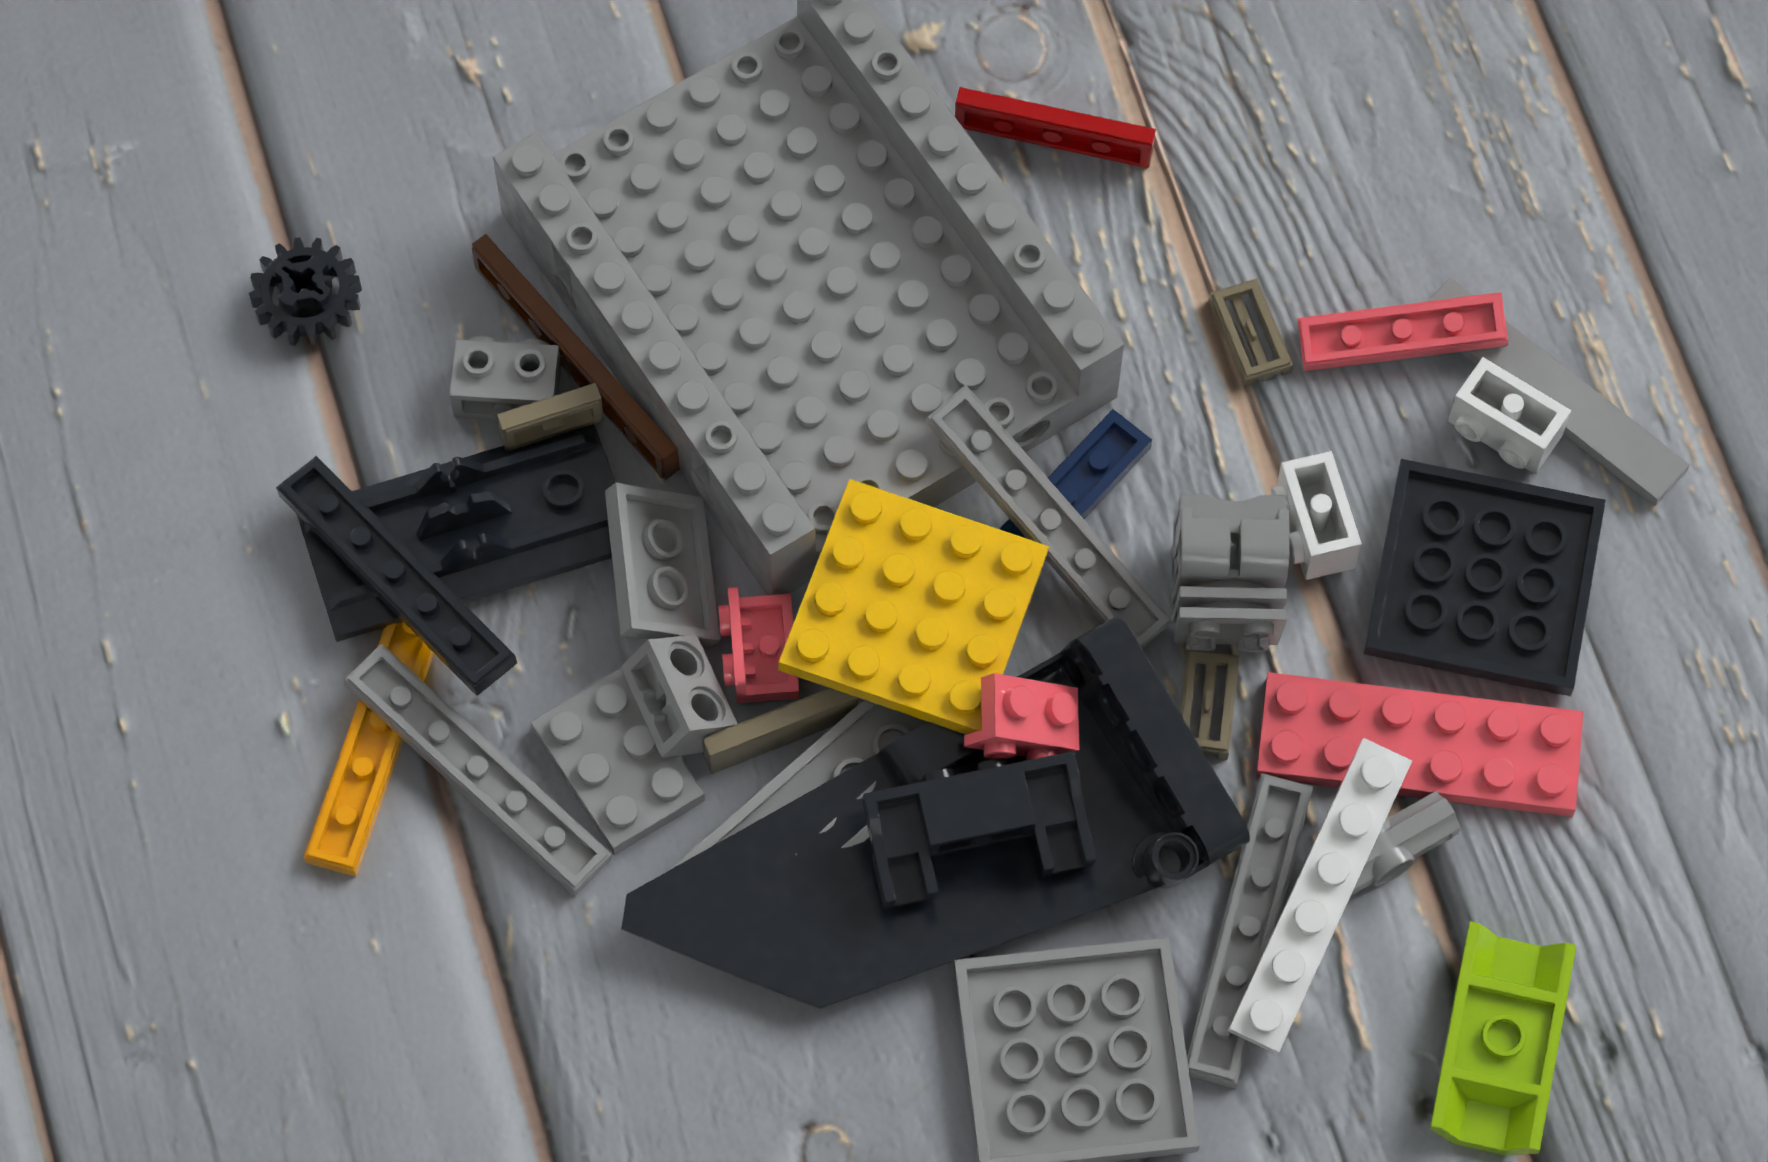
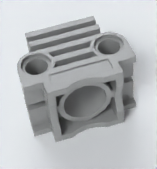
[1171,493,1289,652]

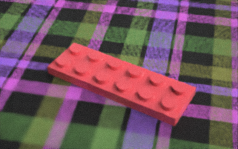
[1256,672,1583,817]

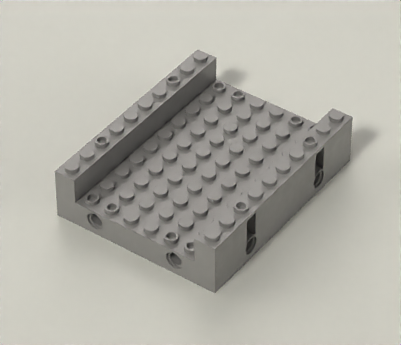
[493,0,1124,595]

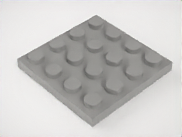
[954,937,1200,1162]

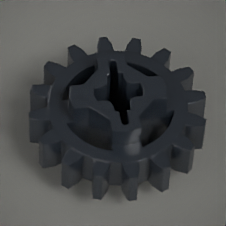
[249,237,362,346]

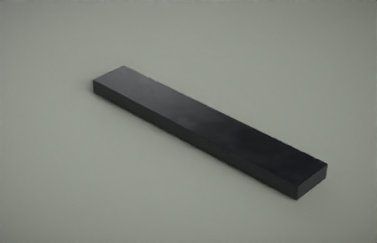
[276,456,518,696]

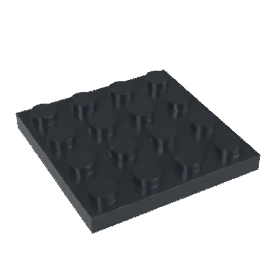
[1363,459,1606,697]

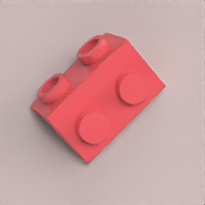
[718,587,800,704]
[964,673,1079,761]

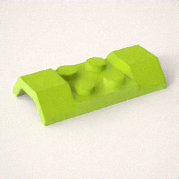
[1430,921,1577,1156]

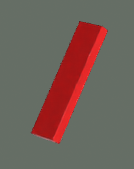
[955,87,1156,168]

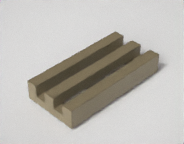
[1208,278,1293,387]
[497,383,603,451]
[1180,649,1240,760]

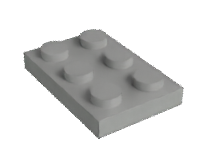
[605,483,720,648]
[530,668,705,855]

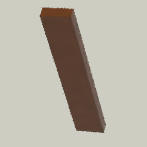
[472,234,680,480]

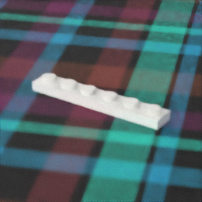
[1227,738,1412,1055]

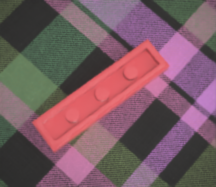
[1297,292,1508,372]

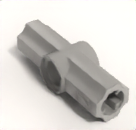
[1299,791,1461,896]

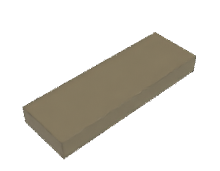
[703,688,858,774]

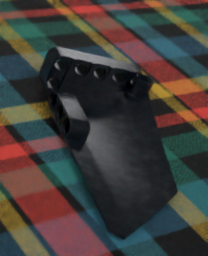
[621,616,1250,1009]

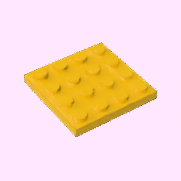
[778,479,1049,735]

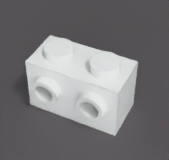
[1448,357,1572,475]
[1271,451,1362,580]

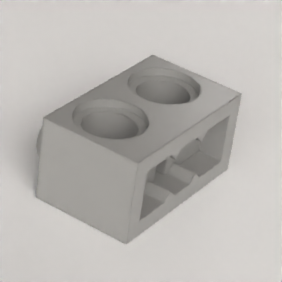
[621,634,738,758]

